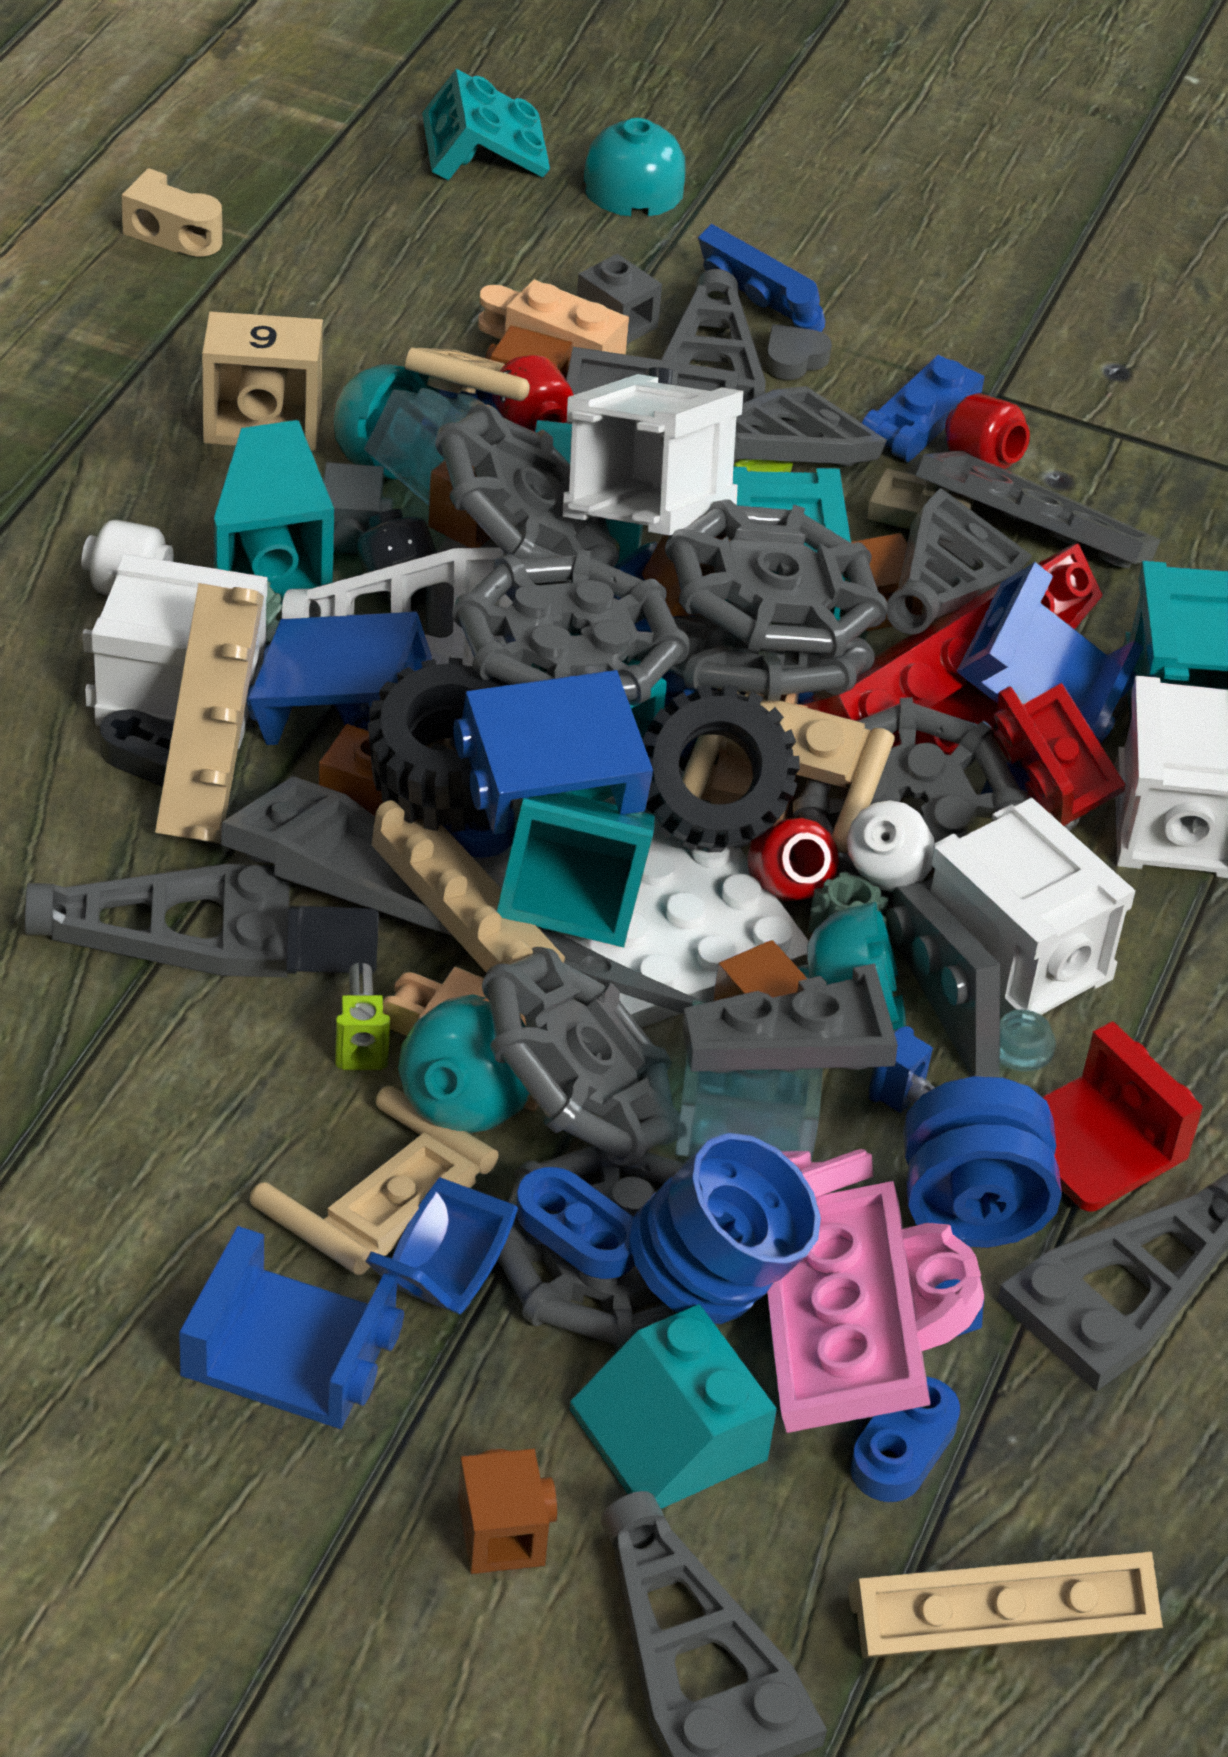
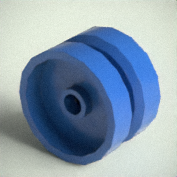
[903,1076,1062,1248]

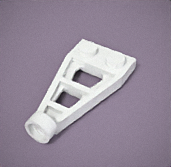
[282,547,514,666]

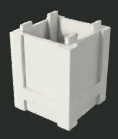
[563,374,743,535]
[83,554,267,749]
[1115,676,1228,878]
[931,798,1135,1031]

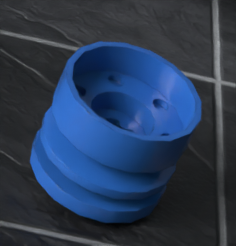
[629,1133,821,1324]

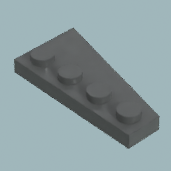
[915,451,1161,568]

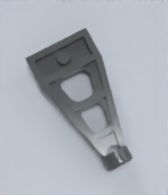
[661,269,766,403]
[734,386,887,466]
[887,488,1032,634]
[25,864,289,978]
[997,1173,1228,1392]
[601,1491,827,1757]

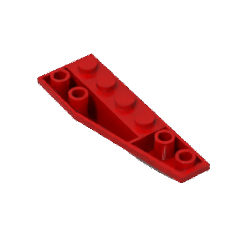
[799,543,1103,755]

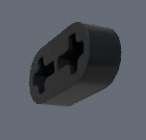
[100,709,174,787]

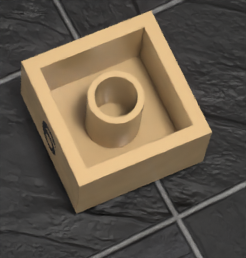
[202,311,323,451]

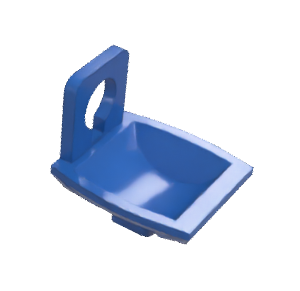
[365,1177,518,1315]

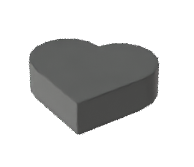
[766,324,832,380]

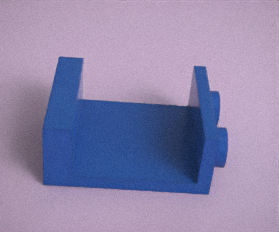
[956,562,1144,743]
[247,612,432,745]
[453,670,653,834]
[179,1226,404,1429]

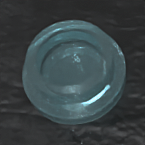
[1000,1010,1056,1071]

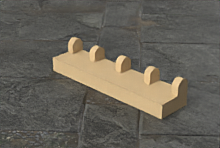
[155,583,264,844]
[371,800,565,973]
[849,1552,1163,1658]

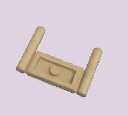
[405,347,530,401]
[682,689,895,853]
[250,1086,498,1275]

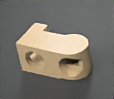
[122,168,222,257]

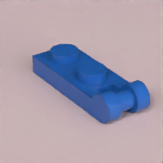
[698,223,826,332]
[862,355,984,462]

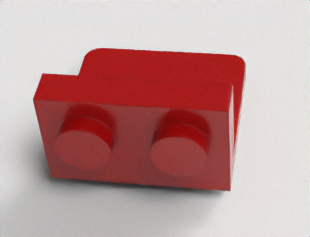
[994,683,1126,826]
[1042,1021,1203,1212]

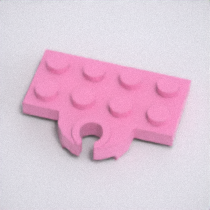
[767,1181,984,1433]

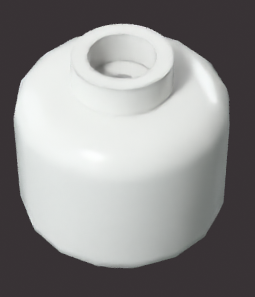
[81,520,174,596]
[847,800,935,893]

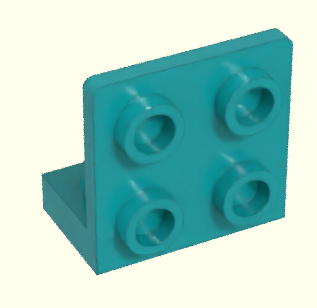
[422,69,550,180]

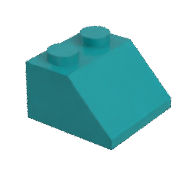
[569,1304,777,1509]

